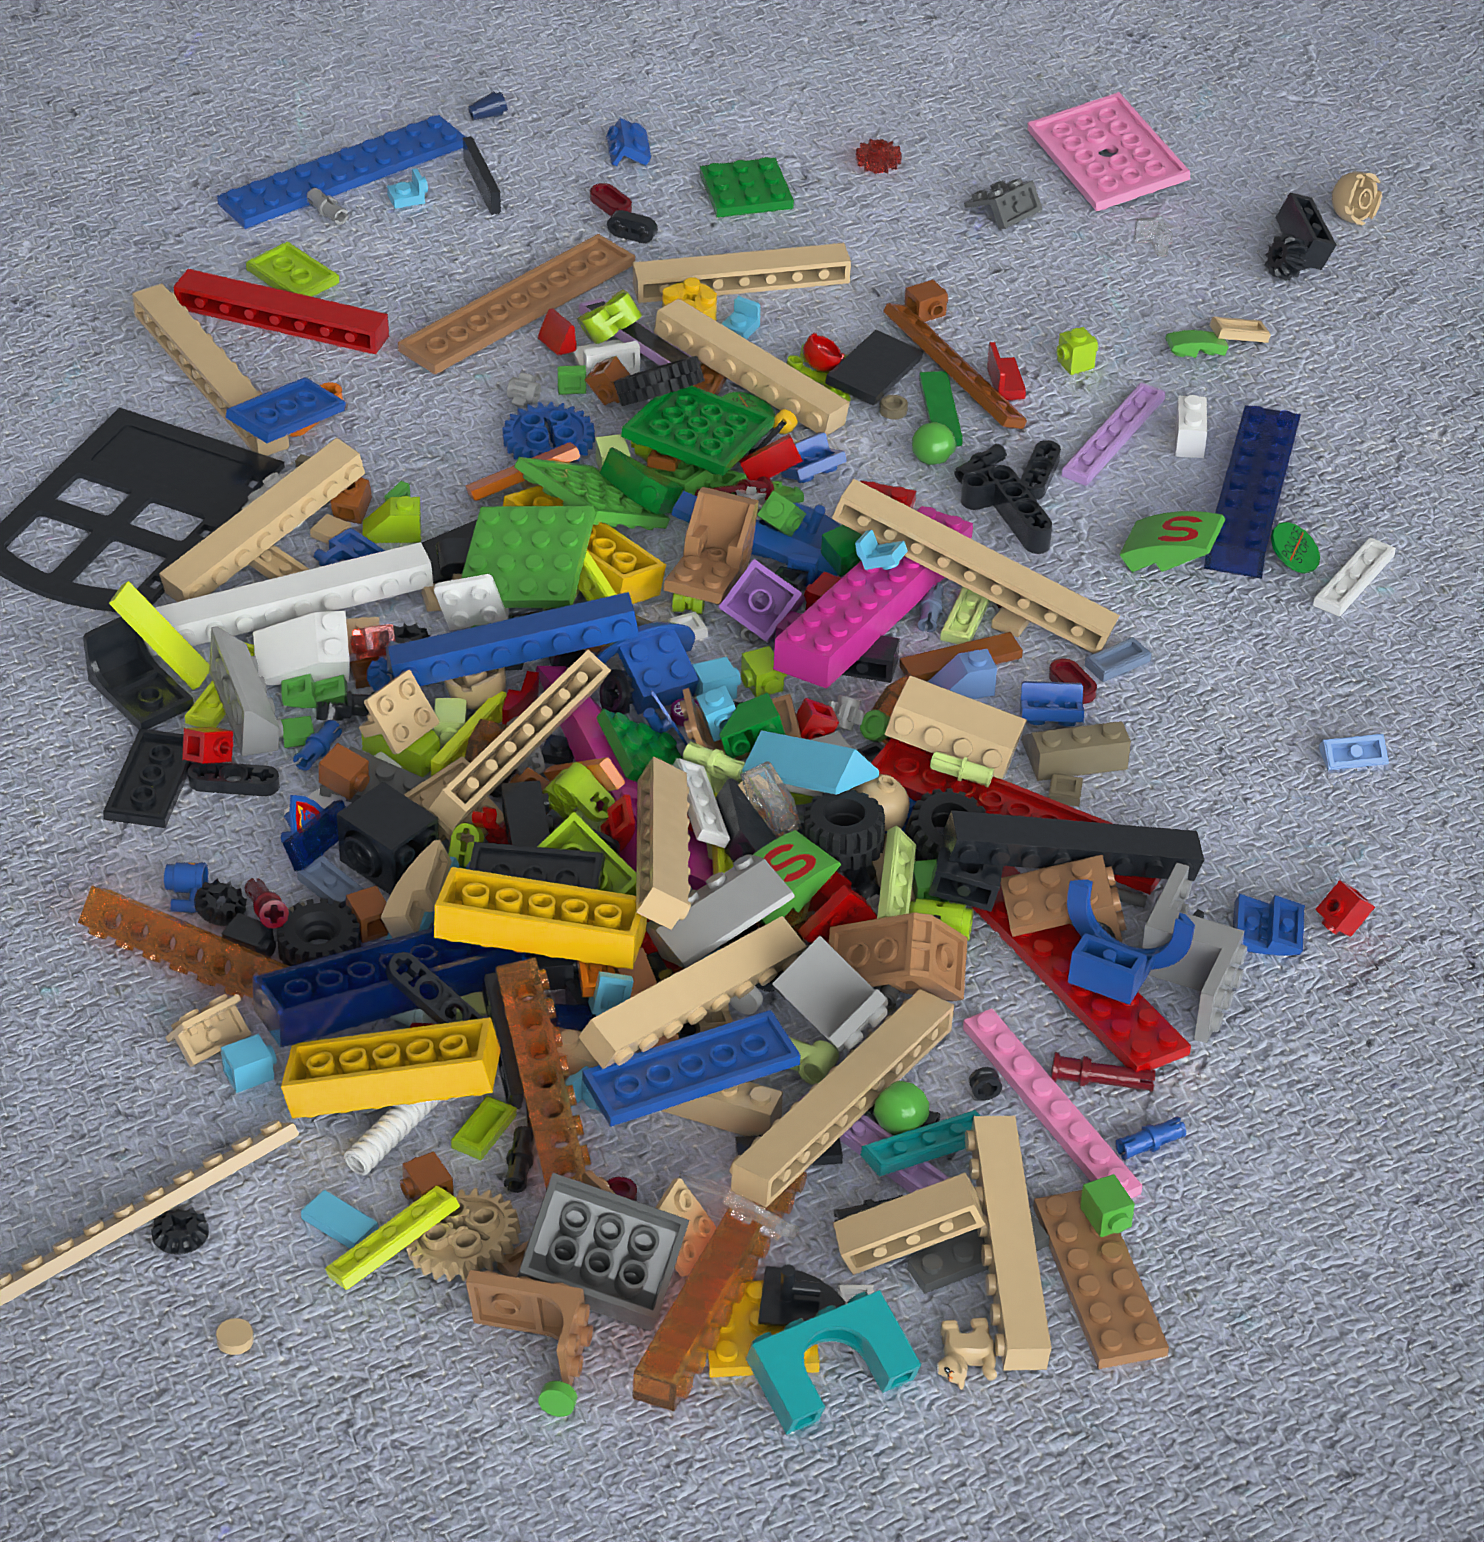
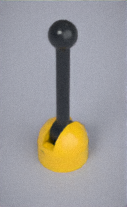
[748,409,798,455]

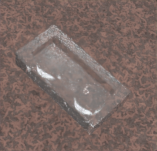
[722,1191,800,1241]

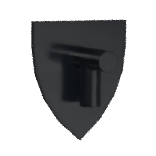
[758,1265,846,1326]

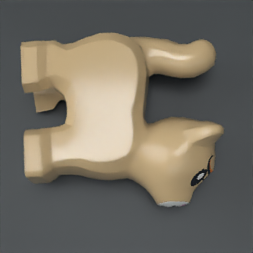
[936,1317,997,1390]

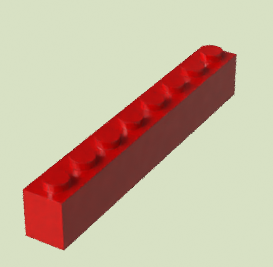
[174,269,389,355]

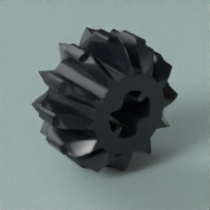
[1264,234,1309,280]

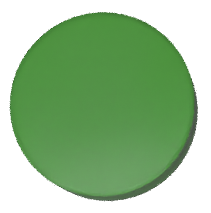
[860,710,890,742]
[538,1381,577,1417]

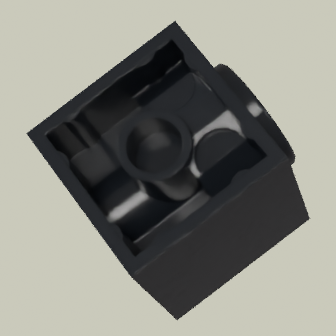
[337,782,439,895]

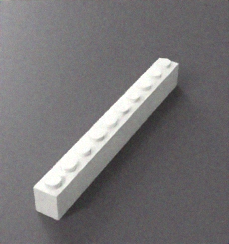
[143,542,433,656]

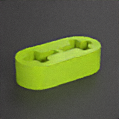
[448,823,484,867]

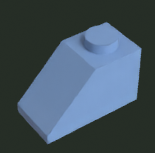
[928,649,997,699]

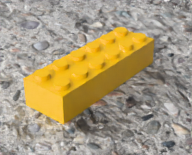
[502,485,666,604]
[434,867,647,969]
[281,1017,501,1119]

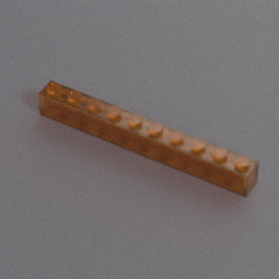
[632,1172,807,1411]

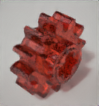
[856,139,902,174]

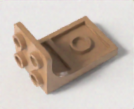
[679,688,802,761]
[1001,855,1127,942]
[466,1270,593,1387]

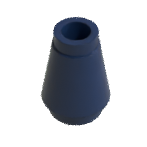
[468,91,508,120]

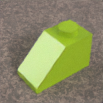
[362,496,421,543]

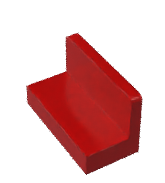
[987,342,1026,400]

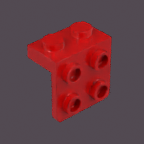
[798,885,877,944]

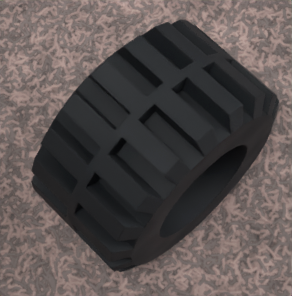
[905,788,986,861]
[804,790,885,871]

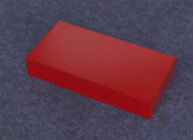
[739,434,803,481]

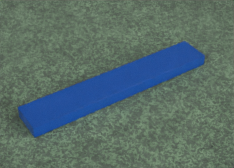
[671,491,838,578]

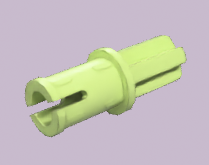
[930,751,994,787]

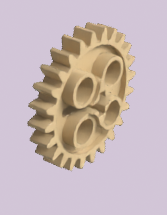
[406,1188,521,1282]

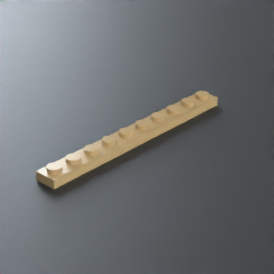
[0,1120,299,1306]

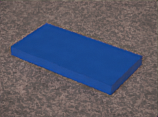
[225,377,346,443]

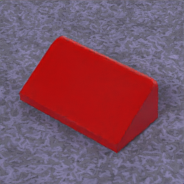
[538,308,577,355]

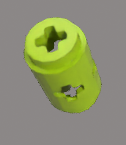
[909,898,973,941]

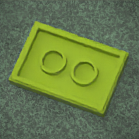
[246,241,339,297]

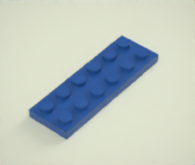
[582,1010,801,1127]

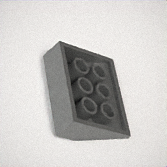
[516,1173,689,1331]

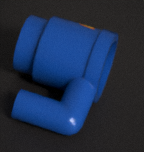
[164,862,209,913]

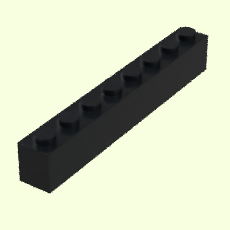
[502,780,579,992]
[943,810,1204,881]

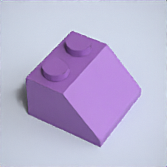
[718,559,806,643]

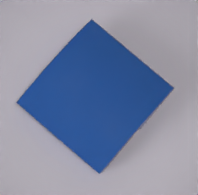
[1233,894,1305,956]

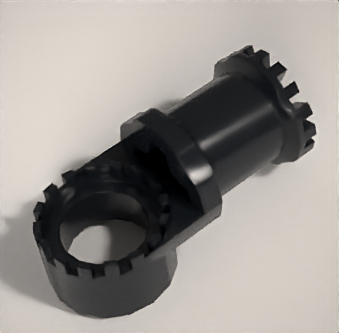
[316,691,375,721]

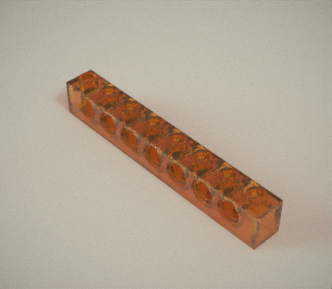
[78,886,327,1023]
[496,958,591,1190]

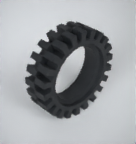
[613,356,705,406]

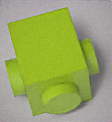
[1056,327,1098,375]
[741,646,787,697]

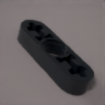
[1020,440,1061,500]
[188,762,280,796]

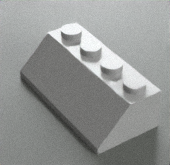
[209,626,283,756]
[646,855,795,968]

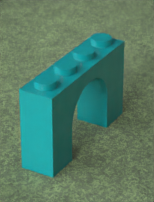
[746,1290,921,1435]

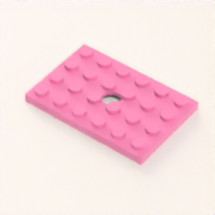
[1028,92,1190,211]

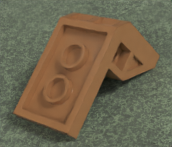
[663,487,759,605]
[829,913,967,1002]

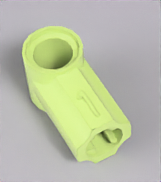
[789,1037,840,1085]

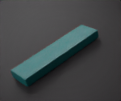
[860,1110,981,1177]

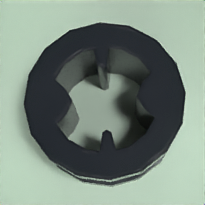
[968,1067,1002,1101]

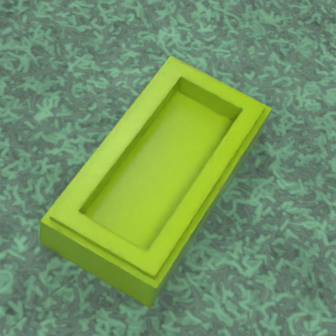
[451,1096,517,1160]

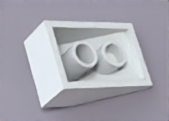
[253,611,350,685]

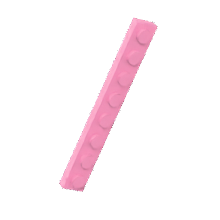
[963,1008,1142,1198]

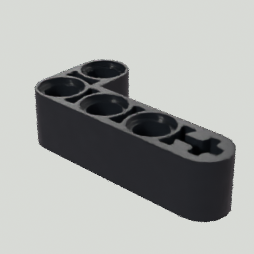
[961,465,1052,554]

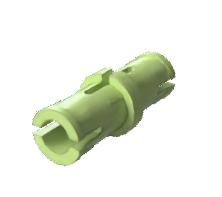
[683,741,745,782]

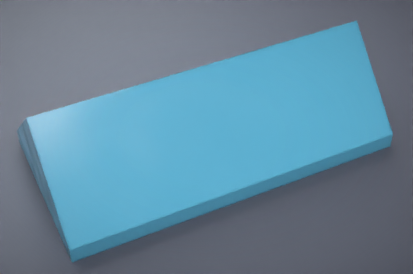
[742,730,879,795]

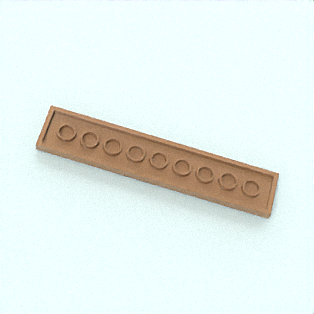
[398,234,635,375]

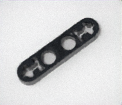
[385,952,496,1033]

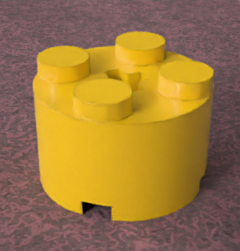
[662,277,717,321]

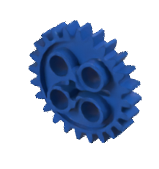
[503,402,595,463]

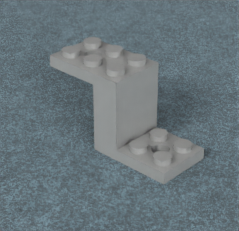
[1142,863,1247,1043]
[772,936,888,1053]

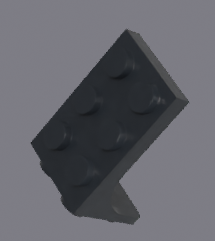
[83,617,194,730]

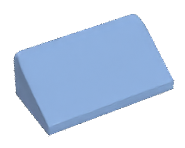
[1319,734,1389,770]

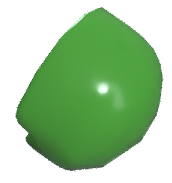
[912,422,956,465]
[873,1081,929,1136]

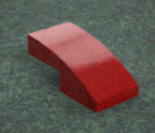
[502,671,539,732]
[600,794,635,852]

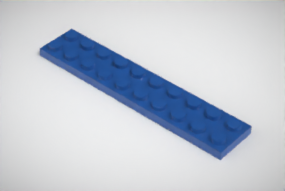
[217,115,466,229]

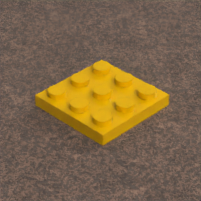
[702,1280,820,1377]

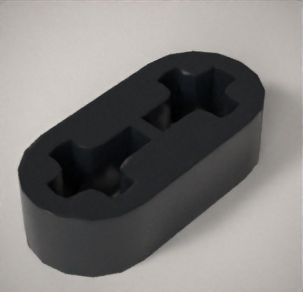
[607,210,658,243]

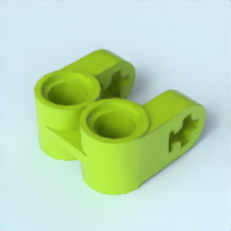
[577,289,642,344]
[542,762,615,822]

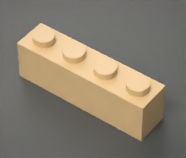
[833,1172,986,1275]

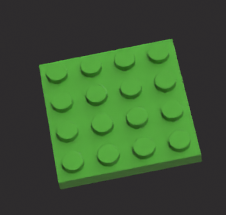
[514,457,671,530]
[461,506,596,608]

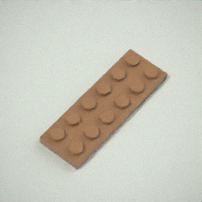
[1033,1190,1169,1369]

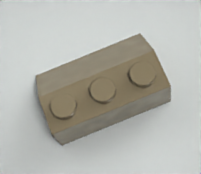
[1021,721,1131,781]

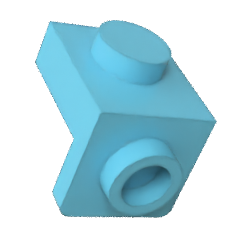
[855,530,908,570]

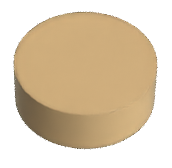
[216,1318,254,1355]

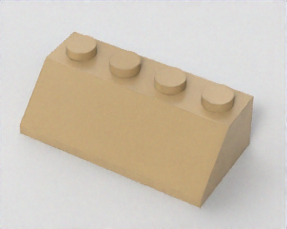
[884,675,1027,779]

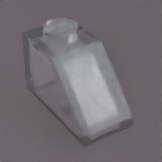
[740,761,802,838]

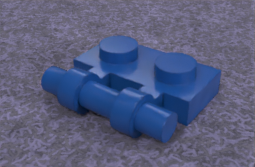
[313,527,385,567]

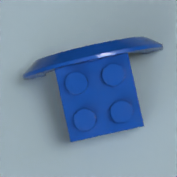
[595,622,699,715]
[1067,879,1195,1005]

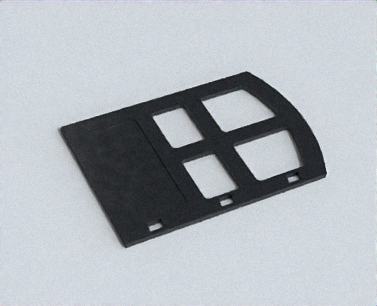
[0,407,285,612]

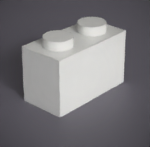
[1175,395,1207,458]

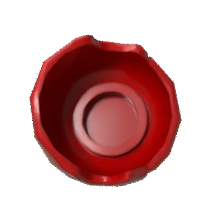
[803,333,845,372]

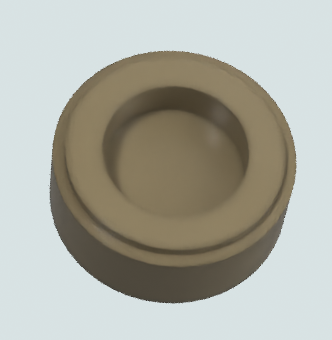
[880,395,908,420]

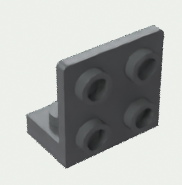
[964,178,1043,230]

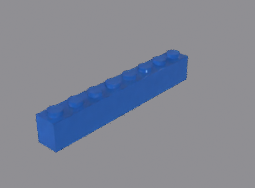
[388,592,639,686]

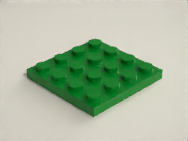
[621,386,775,476]

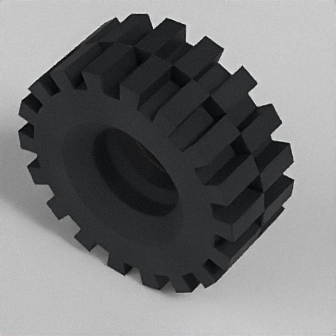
[277,898,361,980]

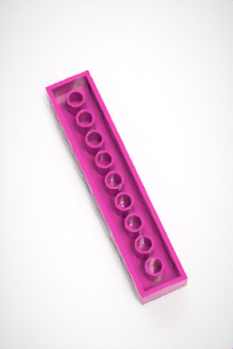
[773,506,973,689]

